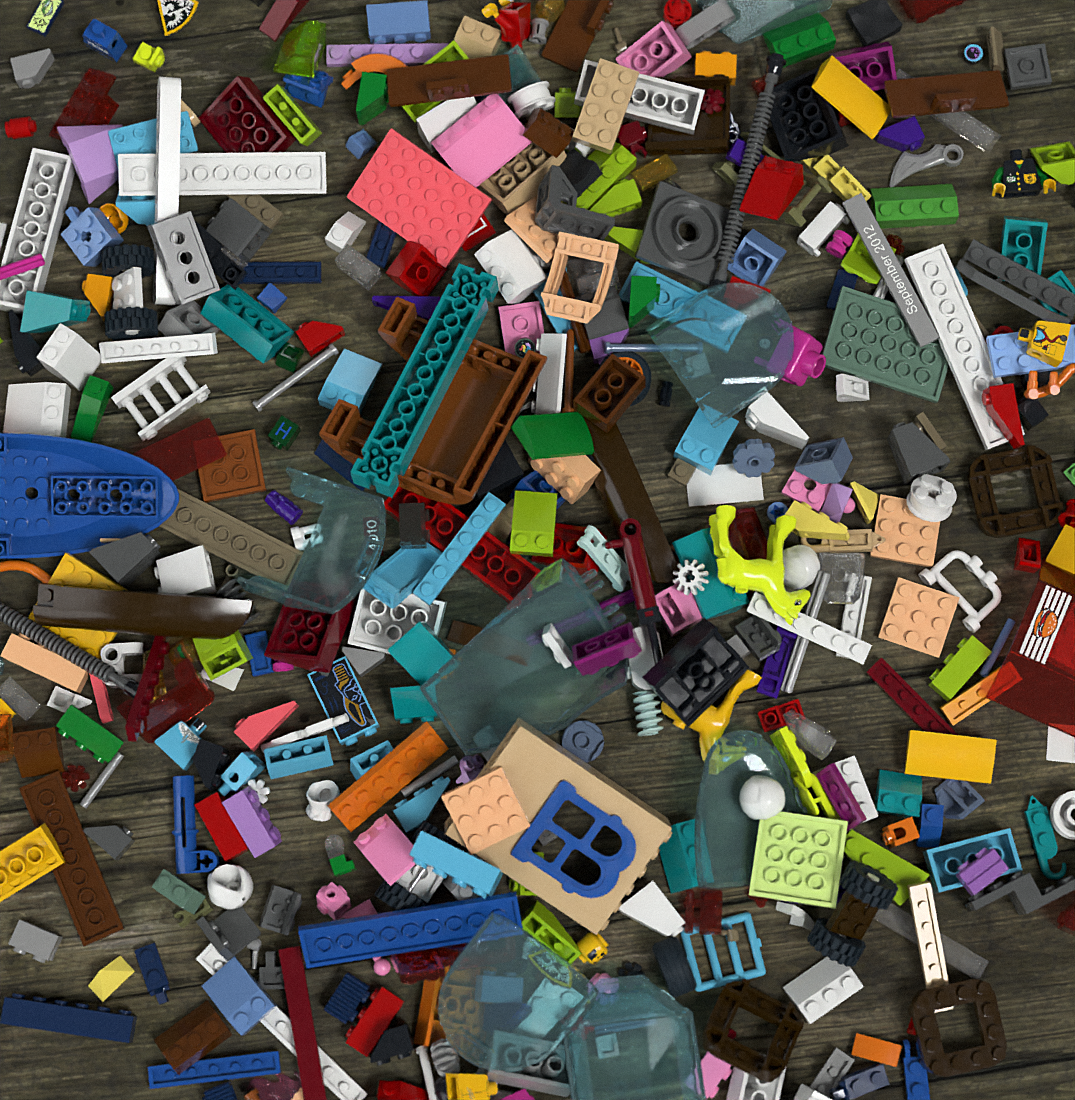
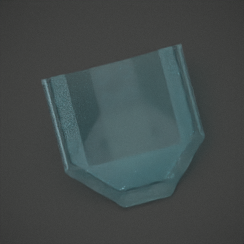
[562,975,706,1100]

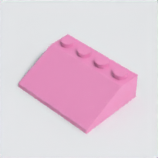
[431,94,532,187]

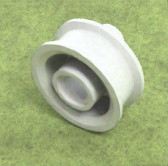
[507,81,556,120]
[906,474,957,522]
[1050,791,1075,840]

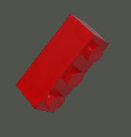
[195,792,249,862]
[345,987,405,1057]

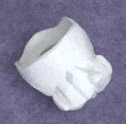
[306,780,340,821]

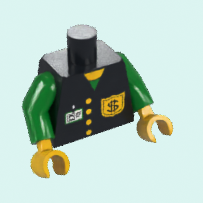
[991,149,1056,199]

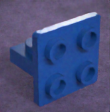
[283,64,334,107]

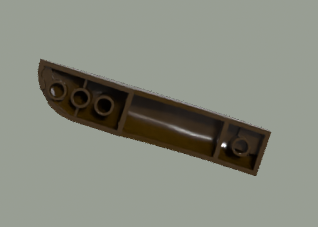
[561,392,679,584]
[33,583,254,640]

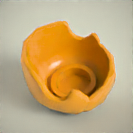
[100,203,128,234]

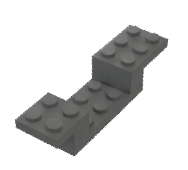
[965,871,1075,915]

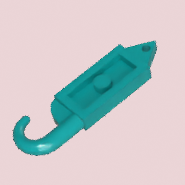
[1024,795,1067,880]

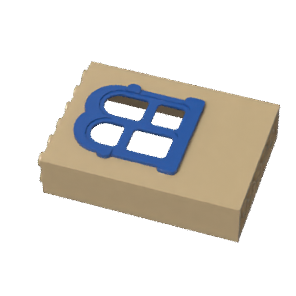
[444,717,672,935]

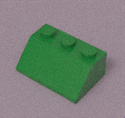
[762,12,836,68]
[56,705,124,764]

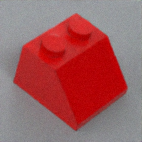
[386,241,447,296]

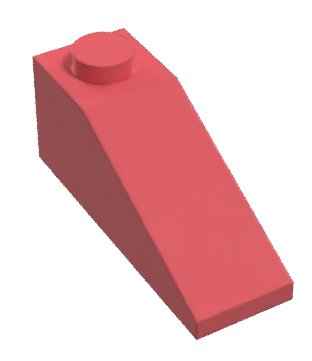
[234,701,299,751]

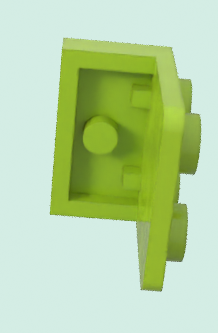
[841,234,897,284]

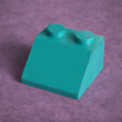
[874,770,922,819]

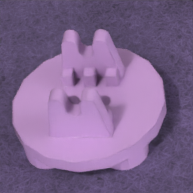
[456,754,484,784]

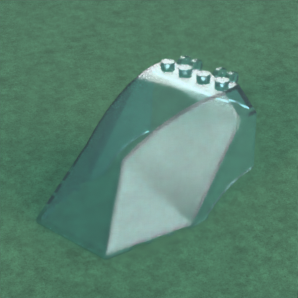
[420,558,629,756]

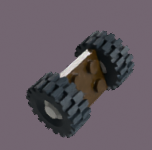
[807,861,898,967]

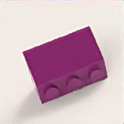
[829,41,897,91]
[572,622,642,676]

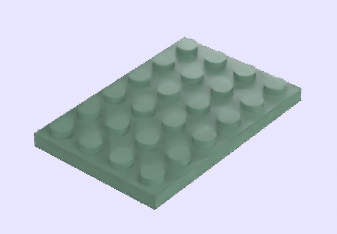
[822,286,949,403]

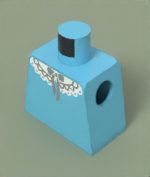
[154,718,207,771]
[218,751,267,798]

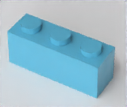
[264,735,333,779]

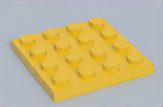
[28,553,127,660]

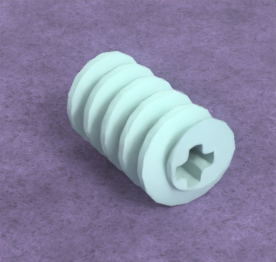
[632,691,664,736]

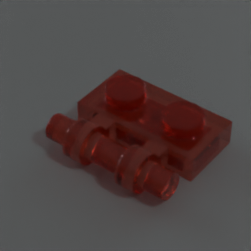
[683,890,723,935]

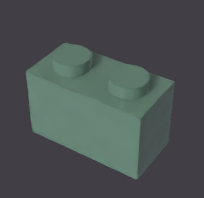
[152,869,206,914]

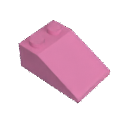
[615,21,692,77]
[354,814,415,886]

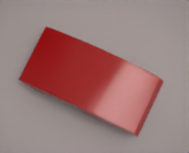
[757,699,806,733]

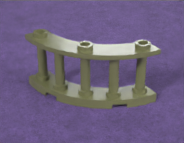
[712,132,833,227]

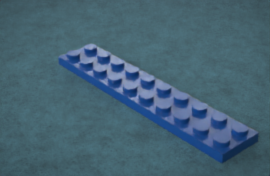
[298,892,523,968]

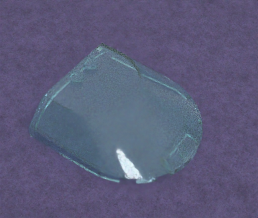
[645,283,794,428]
[438,911,599,1072]

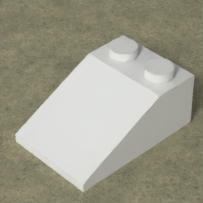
[745,391,809,449]

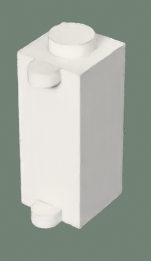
[797,201,850,257]

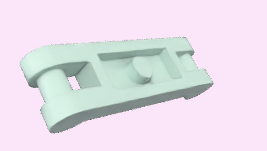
[577,525,630,592]

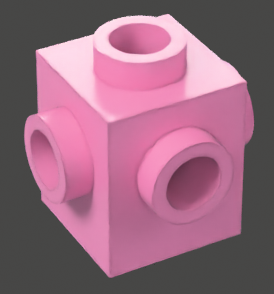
[316,882,351,920]

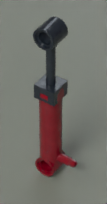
[605,518,662,664]

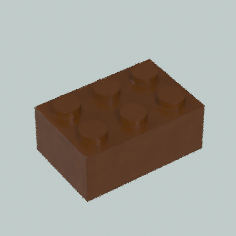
[573,354,646,433]

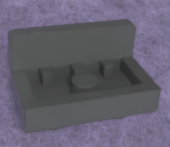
[734,614,782,662]
[258,885,302,936]

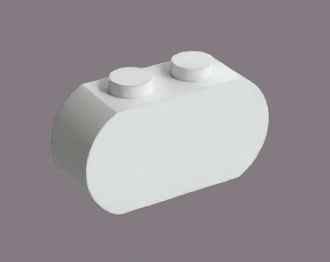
[625,627,663,691]

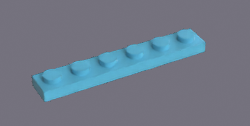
[413,492,506,606]

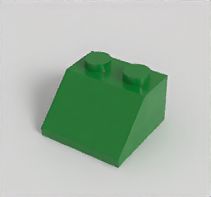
[356,72,389,125]
[628,275,660,328]

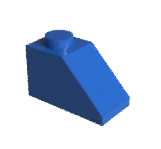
[916,803,944,848]

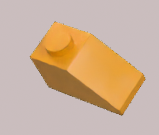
[82,274,114,322]

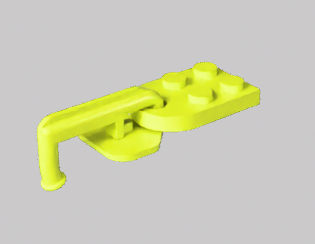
[769,726,842,821]

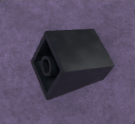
[473,440,523,504]

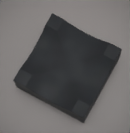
[845,0,903,46]
[544,148,603,198]

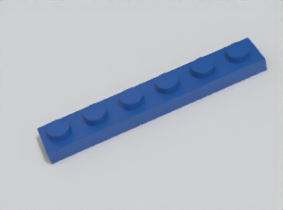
[148,1051,281,1089]

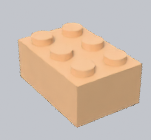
[527,455,601,505]

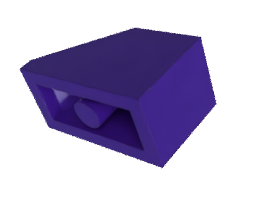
[875,116,925,152]

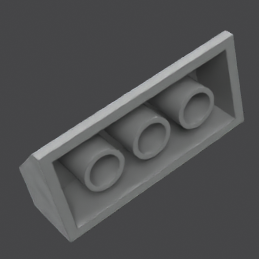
[484,1030,579,1097]

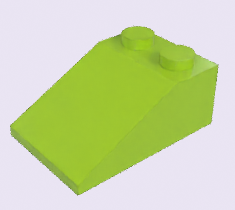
[510,490,557,557]

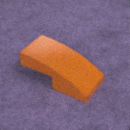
[851,1033,902,1067]

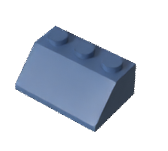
[366,0,431,44]

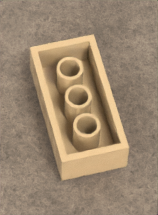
[572,58,639,155]

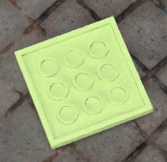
[749,812,848,909]

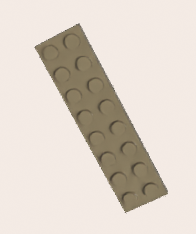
[159,489,307,592]

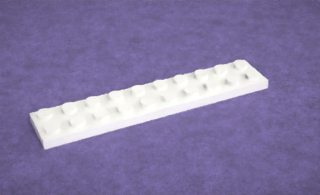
[118,152,327,196]
[904,244,1025,450]

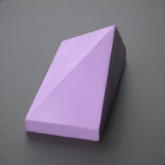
[821,483,853,523]

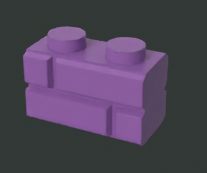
[955,848,1009,896]

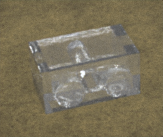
[335,244,382,291]

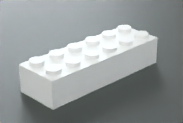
[574,60,705,135]

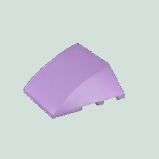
[56,125,123,204]

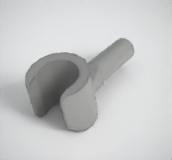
[247,938,262,969]

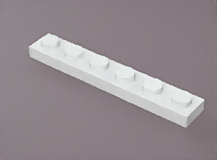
[99,332,218,363]
[746,592,872,664]

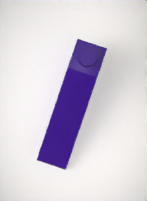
[372,296,441,321]

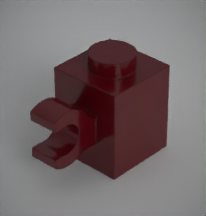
[616,120,647,158]

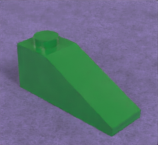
[71,375,114,442]

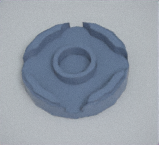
[562,721,604,763]

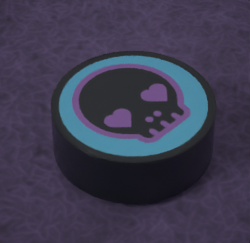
[962,43,984,65]

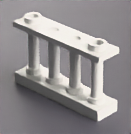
[111,357,211,441]

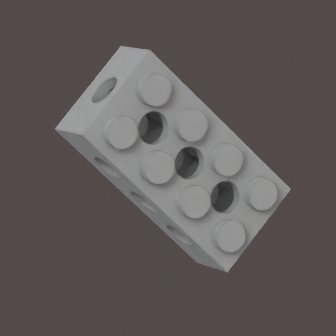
[147,211,220,305]

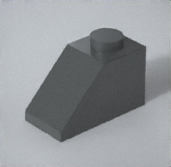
[83,825,135,860]

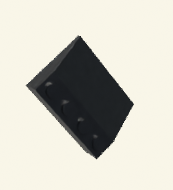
[769,68,849,162]

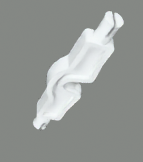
[261,713,349,753]

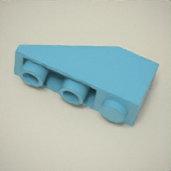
[393,776,451,834]

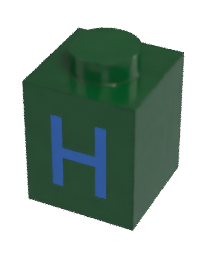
[268,415,301,451]

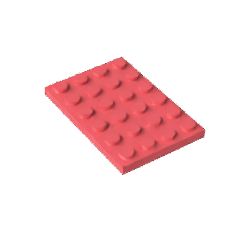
[347,128,493,268]

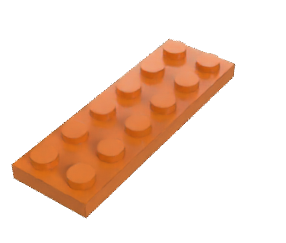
[328,721,449,832]

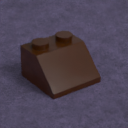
[523,108,574,158]
[12,727,65,778]

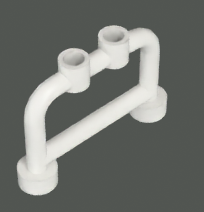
[918,550,1001,633]

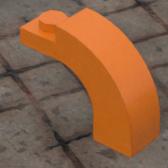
[341,53,408,90]

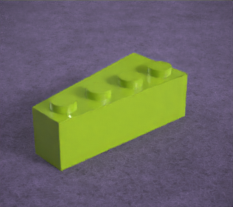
[844,830,930,906]

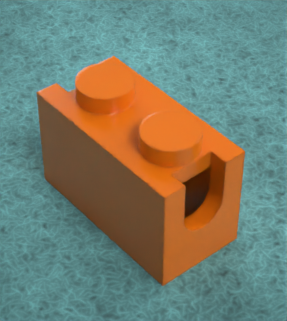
[881,817,920,849]

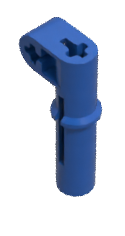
[172,776,220,874]

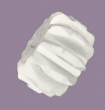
[673,559,709,595]

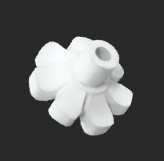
[243,779,270,804]

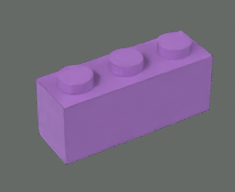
[222,786,282,858]

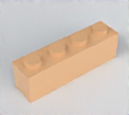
[0,633,90,694]

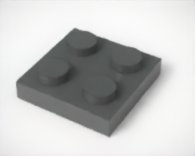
[1003,43,1052,90]

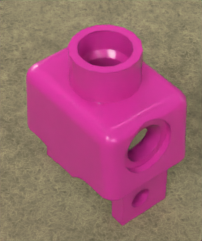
[753,321,826,387]

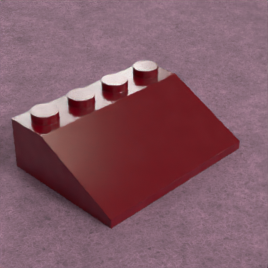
[198,76,297,153]
[264,582,356,673]

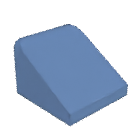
[346,129,377,159]

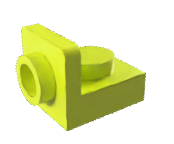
[133,42,165,72]

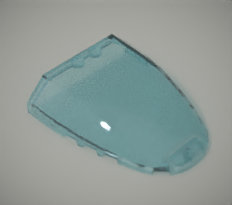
[695,730,807,890]

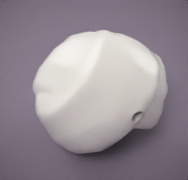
[783,545,820,589]
[739,775,785,820]
[207,864,253,909]

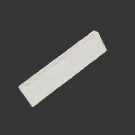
[836,573,872,659]

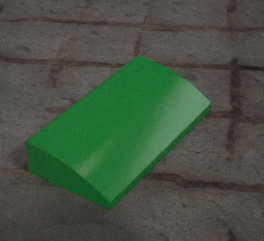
[511,412,594,460]

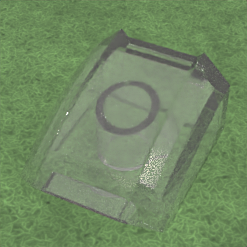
[819,552,865,604]
[783,710,837,760]

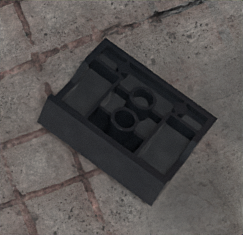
[642,618,749,727]

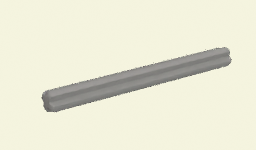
[780,571,830,693]

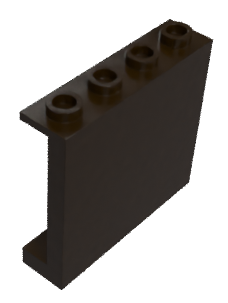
[646,74,731,157]

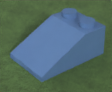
[202,956,278,1036]

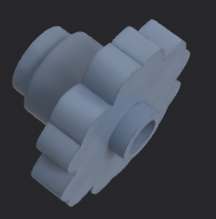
[733,439,775,478]

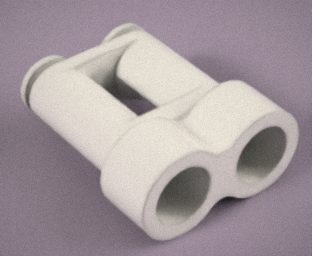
[290,523,324,551]

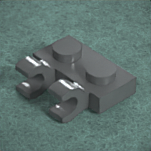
[259,951,285,989]

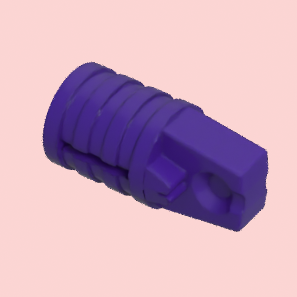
[265,490,303,525]

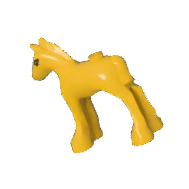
[661,670,762,774]

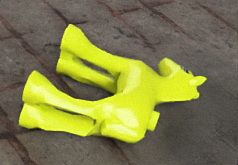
[709,505,811,626]

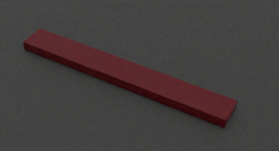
[279,946,327,1100]

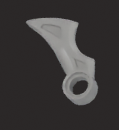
[889,144,963,188]

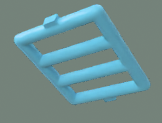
[680,912,766,992]

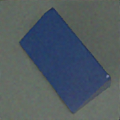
[826,269,858,310]

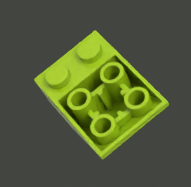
[192,630,253,681]

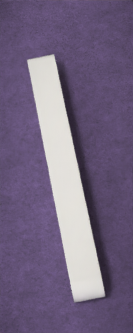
[153,76,181,305]

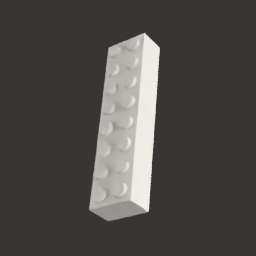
[0,148,76,315]

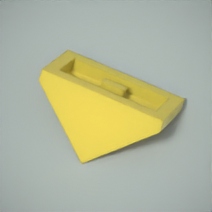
[848,482,880,524]
[88,955,135,1002]

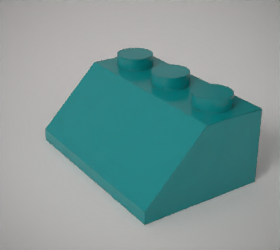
[658,819,714,894]

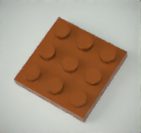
[193,429,267,503]

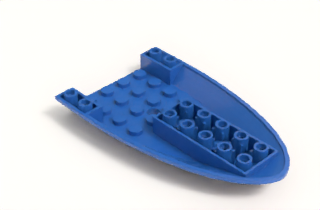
[0,433,179,559]

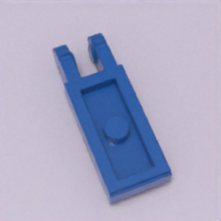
[902,1039,930,1100]

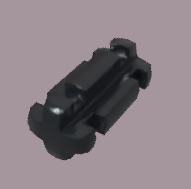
[659,381,673,407]

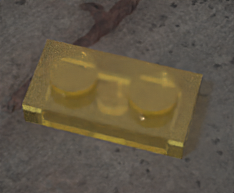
[631,154,678,192]

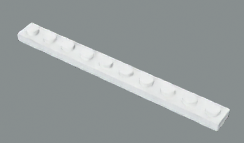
[196,943,368,1100]

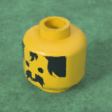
[577,932,609,965]

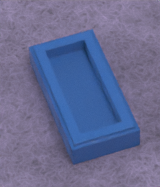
[245,631,275,677]

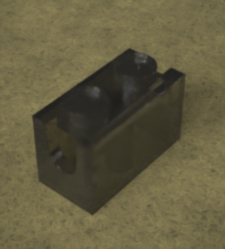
[399,503,431,549]

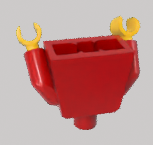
[482,0,530,52]

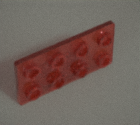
[49,68,120,141]
[133,418,227,481]

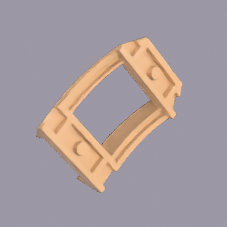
[541,232,619,324]

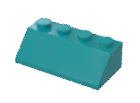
[200,284,295,364]
[672,527,750,620]

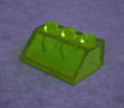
[274,20,326,78]

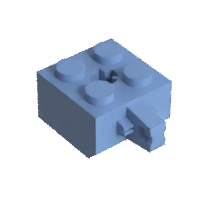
[61,206,124,267]

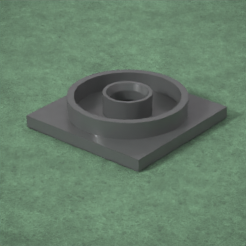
[635,181,730,287]

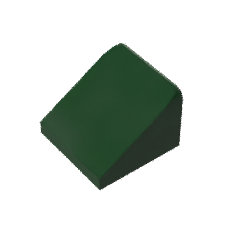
[276,342,305,373]

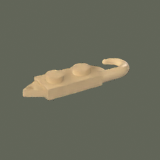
[800,529,886,553]

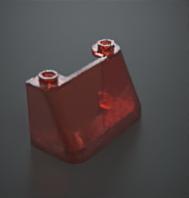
[116,658,215,744]

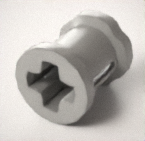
[528,18,549,44]

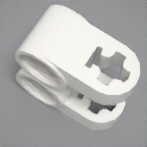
[100,642,144,688]

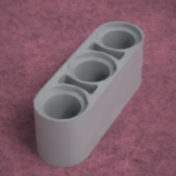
[676,0,736,49]

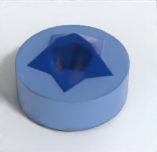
[767,502,788,524]

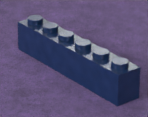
[0,993,137,1043]

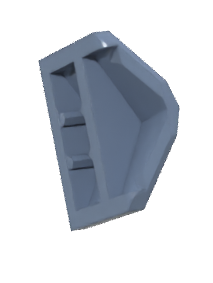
[935,779,985,819]

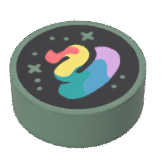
[515,339,536,358]

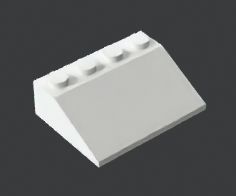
[3,382,71,438]
[347,588,447,654]

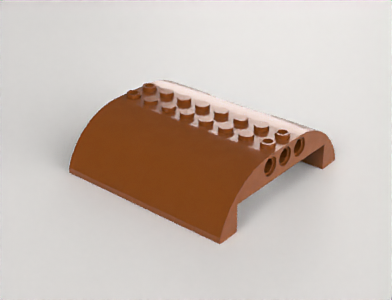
[319,297,547,505]

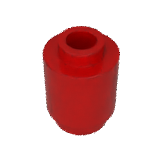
[5,116,37,139]

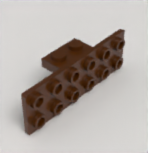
[541,0,614,72]
[387,54,512,107]
[884,70,1009,118]

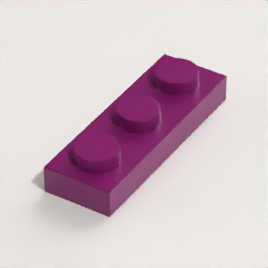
[816,763,867,831]

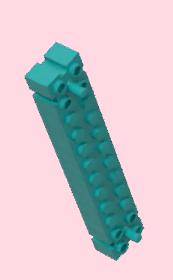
[350,263,499,498]

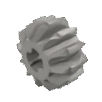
[430,1038,461,1077]

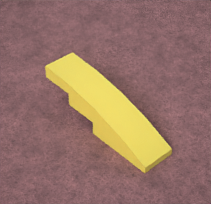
[800,155,872,201]

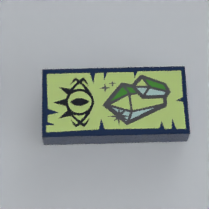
[26,0,64,37]

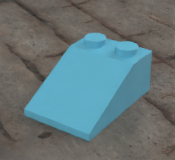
[318,349,382,415]
[673,403,739,476]

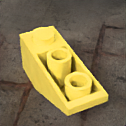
[785,500,850,541]

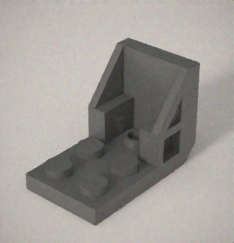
[535,165,615,241]

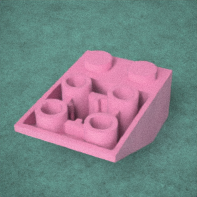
[655,584,703,637]

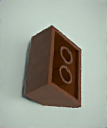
[154,1000,232,1075]

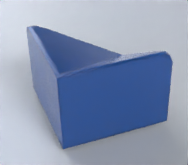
[257,283,287,314]

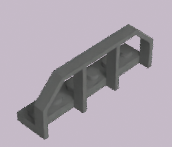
[956,239,1075,324]

